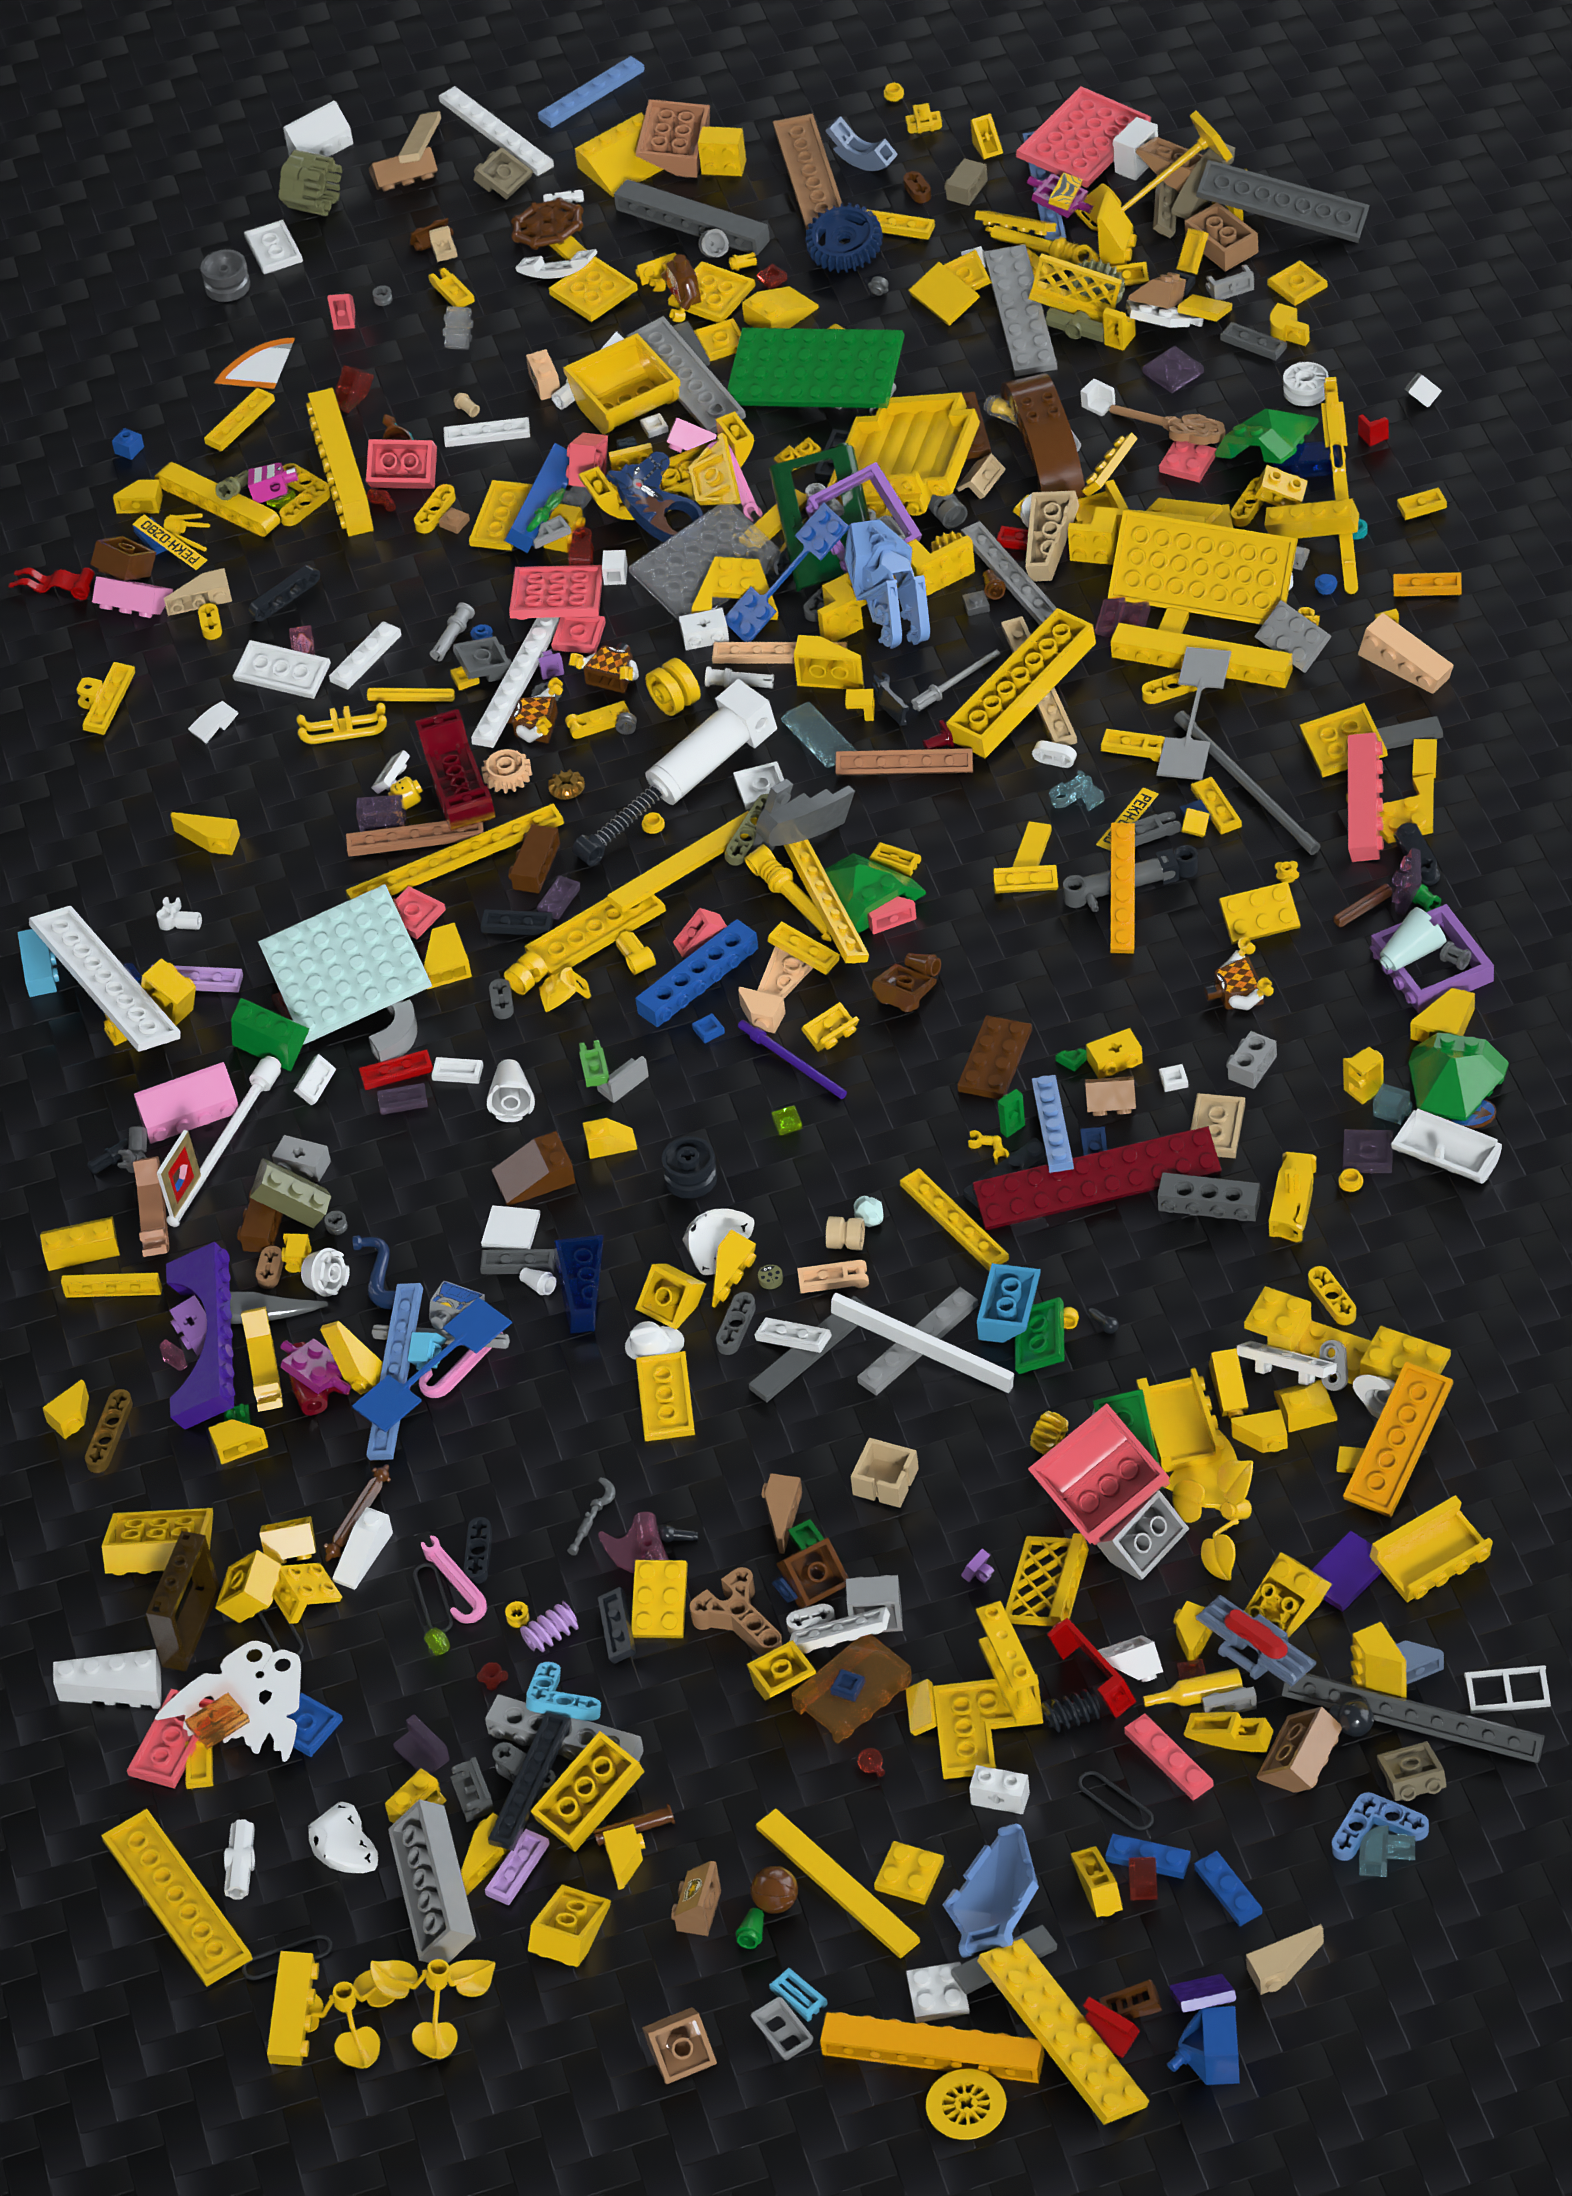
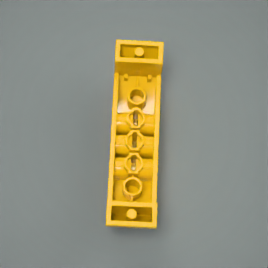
[578,411,754,520]

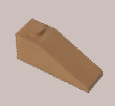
[762,1474,802,1554]

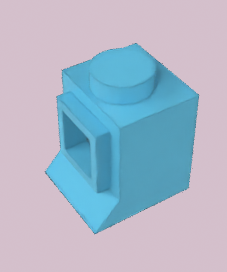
[408,1332,447,1371]

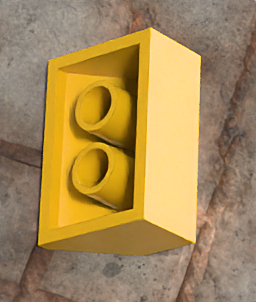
[40,1216,120,1271]
[1351,1622,1407,1699]

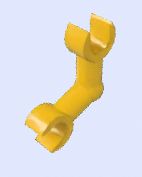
[968,1130,1009,1165]

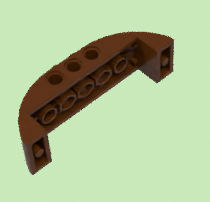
[1000,373,1086,499]

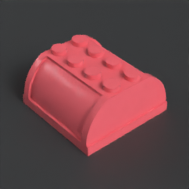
[1028,1404,1170,1546]

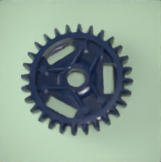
[805,203,883,273]

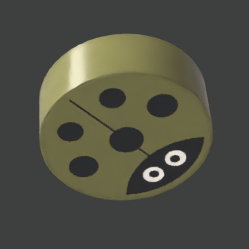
[758,1265,783,1289]

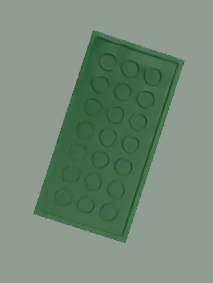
[727,328,905,408]

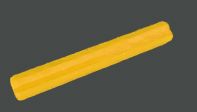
[367,688,455,702]

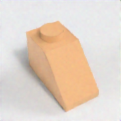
[738,987,785,1033]

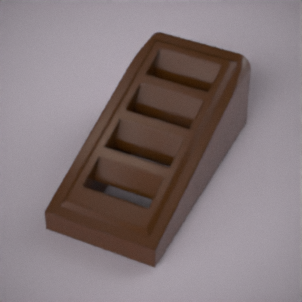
[1100,1979,1162,2019]

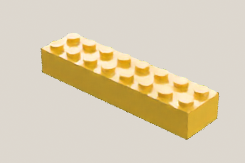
[306,388,374,537]
[946,608,1096,758]

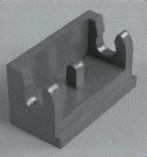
[451,1757,494,1822]

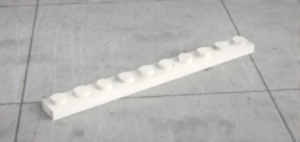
[471,617,560,748]

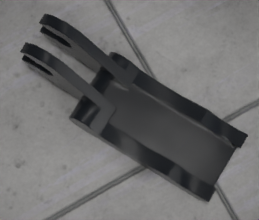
[872,672,909,726]

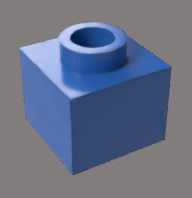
[112,428,144,460]

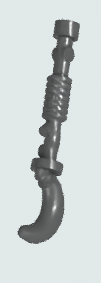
[567,1477,616,1555]

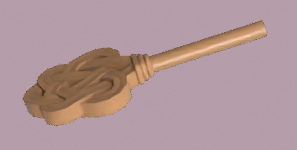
[1110,404,1225,445]

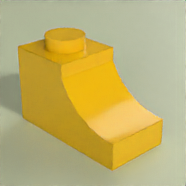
[1103,308,1136,351]

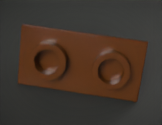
[410,218,454,251]

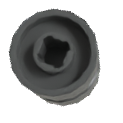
[928,493,967,529]

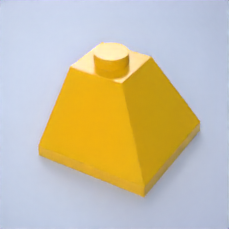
[1274,1379,1337,1432]

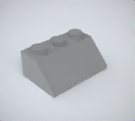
[1097,1490,1189,1580]

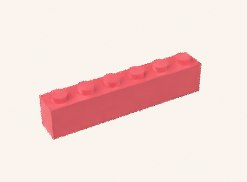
[1348,732,1384,862]

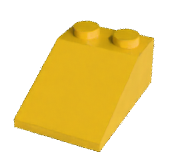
[1097,191,1137,267]
[742,286,819,328]
[794,635,864,689]
[528,1885,611,1967]

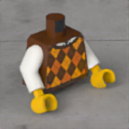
[569,642,639,693]
[507,677,563,743]
[1204,936,1273,1010]

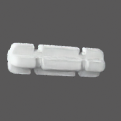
[543,190,584,203]

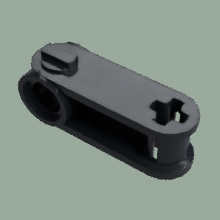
[1393,823,1440,886]

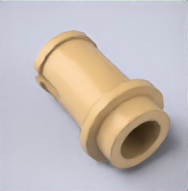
[454,393,480,417]

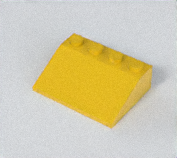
[575,113,663,197]
[102,1508,213,1575]

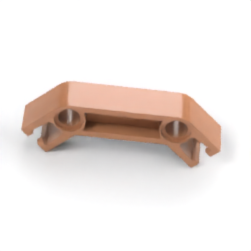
[133,1156,170,1257]

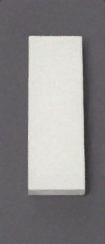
[754,1318,832,1353]

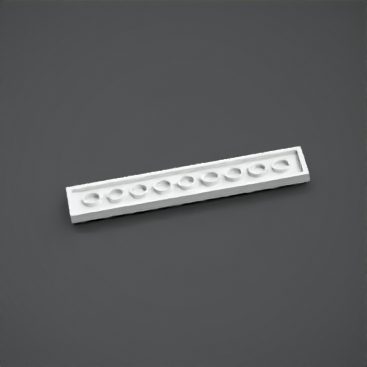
[29,906,180,1052]

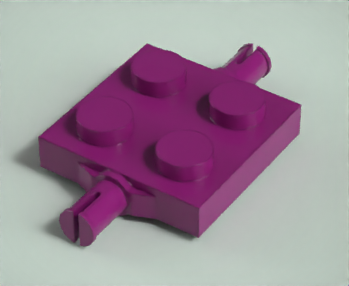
[1027,174,1093,218]
[280,1339,351,1394]

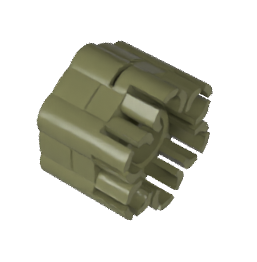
[279,149,342,216]

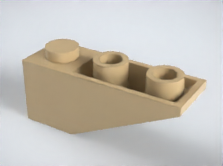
[164,568,232,616]

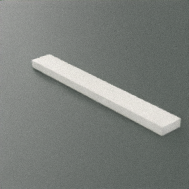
[831,1293,1014,1393]

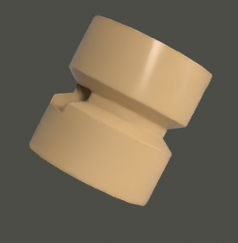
[826,1216,865,1250]

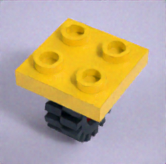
[608,436,653,471]

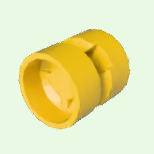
[504,951,548,995]

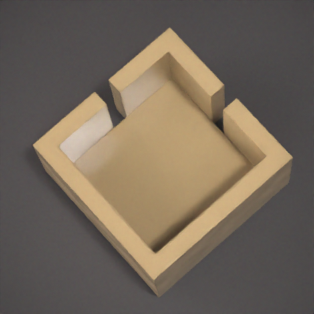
[851,1438,919,1508]

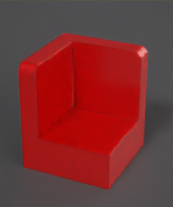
[1358,414,1389,447]

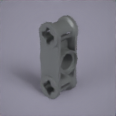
[492,1742,556,1800]

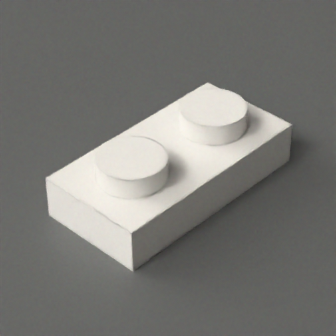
[371,750,410,794]

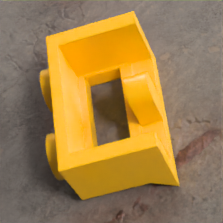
[1343,1047,1384,1105]
[385,1768,446,1824]

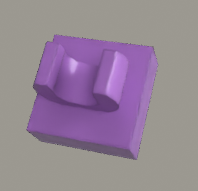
[538,650,564,680]
[961,1549,994,1584]

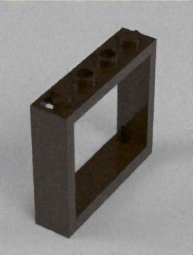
[146,1531,221,1671]

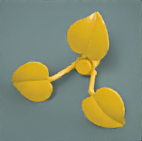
[1172,1461,1253,1580]
[370,1959,495,2059]
[306,1970,395,2069]

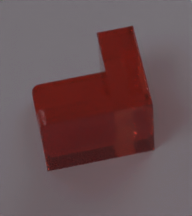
[1129,1857,1158,1900]

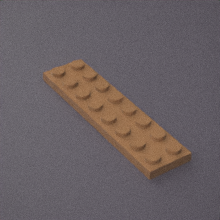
[773,114,842,230]

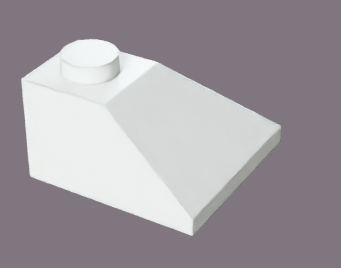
[1097,1635,1163,1682]

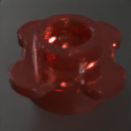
[477,1662,508,1690]

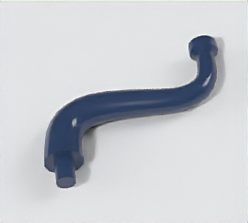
[353,1235,396,1310]

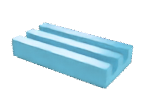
[769,1968,827,2021]

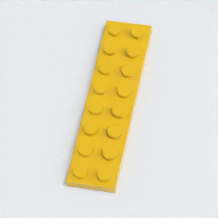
[101,1809,252,1987]
[977,1939,1149,2124]

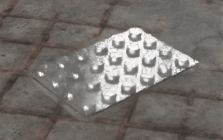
[629,504,780,622]

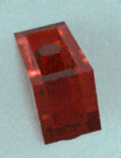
[335,365,374,413]

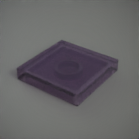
[1343,1129,1393,1173]

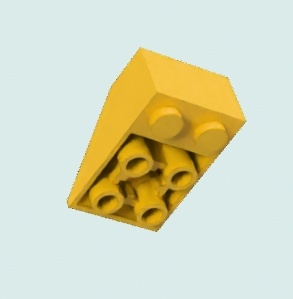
[1244,1552,1332,1638]

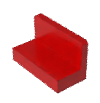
[1083,1997,1140,2058]

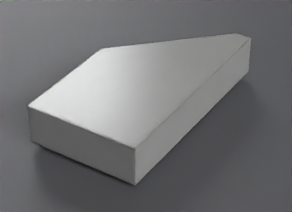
[533,515,571,549]

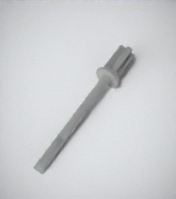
[911,649,1001,711]

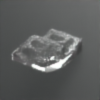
[560,486,592,510]

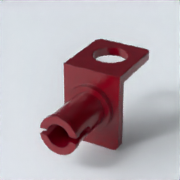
[922,720,965,750]

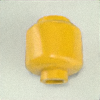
[388,776,423,810]

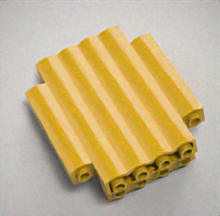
[828,392,980,518]

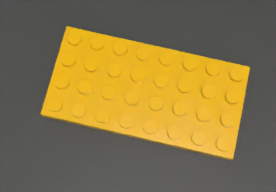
[1108,510,1298,625]

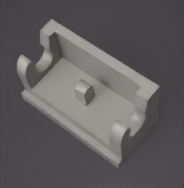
[1206,265,1254,300]

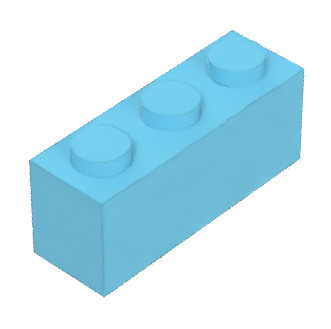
[18,929,60,997]

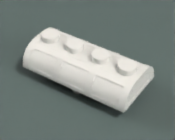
[1391,1109,1502,1184]

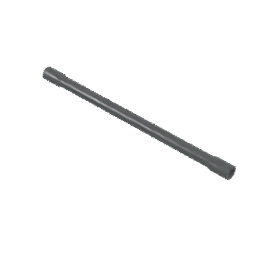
[1174,711,1321,855]

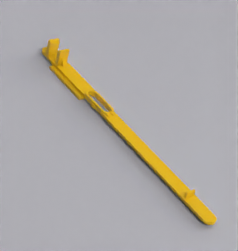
[1321,377,1358,594]

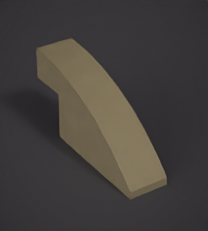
[1171,144,1235,220]

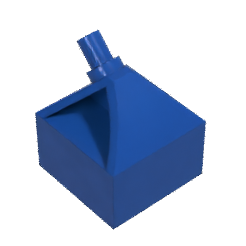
[1167,2006,1240,2085]

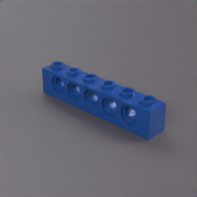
[635,919,758,1027]

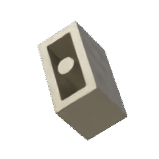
[944,159,988,206]

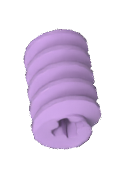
[520,1601,579,1652]

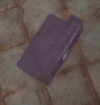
[394,1715,450,1775]

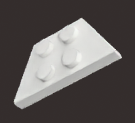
[1126,300,1204,327]

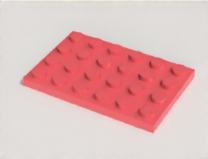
[1016,87,1151,188]

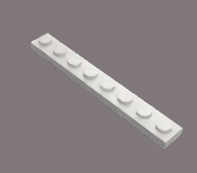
[439,86,554,176]

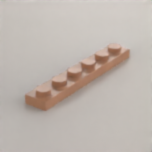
[836,749,973,775]
[346,821,484,857]

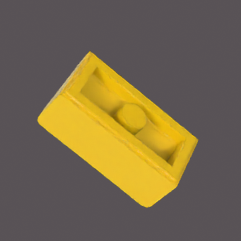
[1112,262,1149,286]

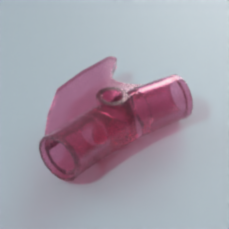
[598,1512,669,1574]

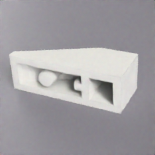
[332,1507,393,1590]

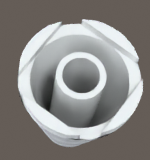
[487,1059,535,1122]

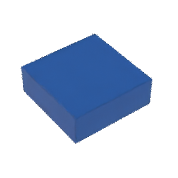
[692,1014,725,1043]

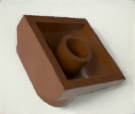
[872,964,937,1012]

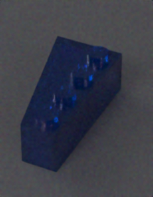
[555,1235,603,1333]

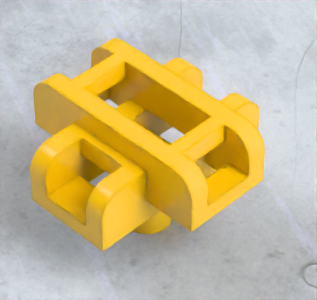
[905,103,942,134]

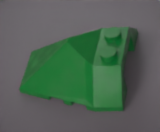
[1215,409,1319,464]
[824,853,926,934]
[1408,1033,1509,1121]

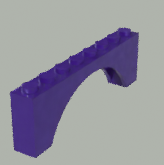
[166,1242,235,1429]

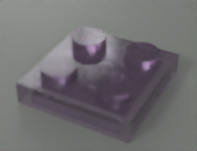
[1143,346,1204,393]
[1392,848,1421,915]

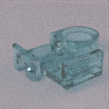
[1049,771,1105,811]

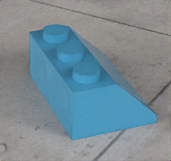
[977,1263,1041,1343]

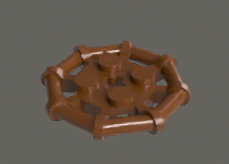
[511,198,583,249]

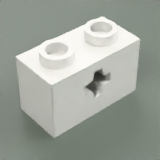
[679,608,729,650]
[970,1765,1030,1814]

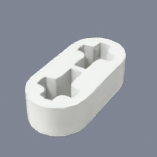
[1032,740,1077,768]
[786,1604,835,1634]

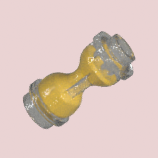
[984,395,1019,428]

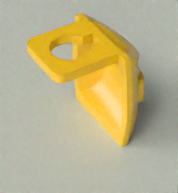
[539,967,591,1012]

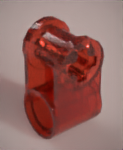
[568,527,594,566]

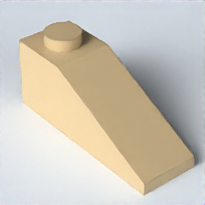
[1246,1924,1323,1995]

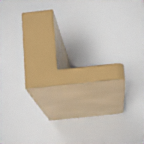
[956,453,1005,499]

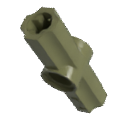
[1045,308,1105,343]

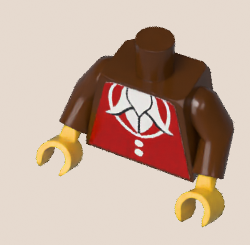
[650,254,701,322]

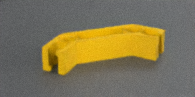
[241,1306,283,1412]

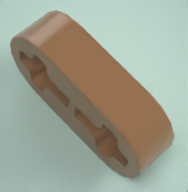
[256,1246,284,1289]

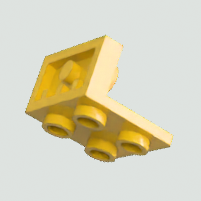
[272,1563,342,1624]

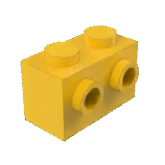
[1254,465,1308,506]

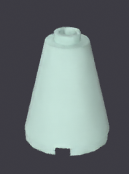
[1380,907,1446,971]

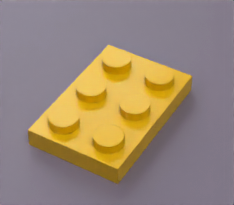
[1219,881,1301,944]
[632,1560,687,1638]

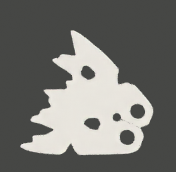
[155,1641,301,1762]

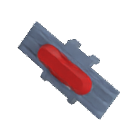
[1196,1595,1316,1686]

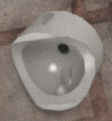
[699,229,729,258]

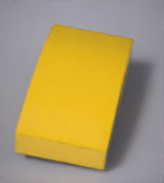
[773,437,822,470]

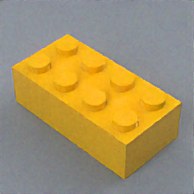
[531,1731,644,1852]

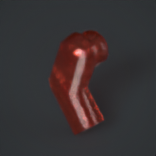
[367,489,396,512]

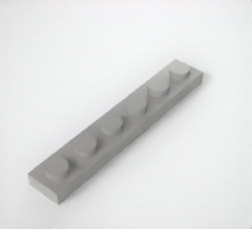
[857,1287,978,1395]

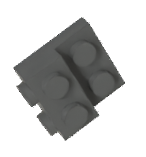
[453,636,512,682]

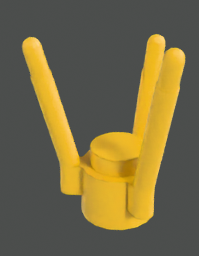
[164,513,210,551]

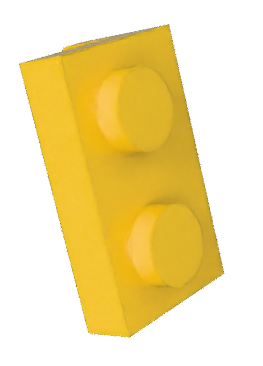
[801,1002,859,1052]

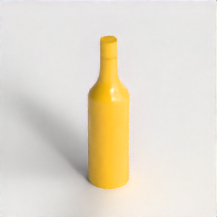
[1143,1668,1243,1707]

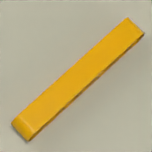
[154,462,280,537]

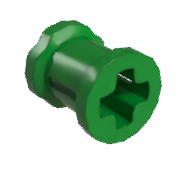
[1410,884,1442,912]

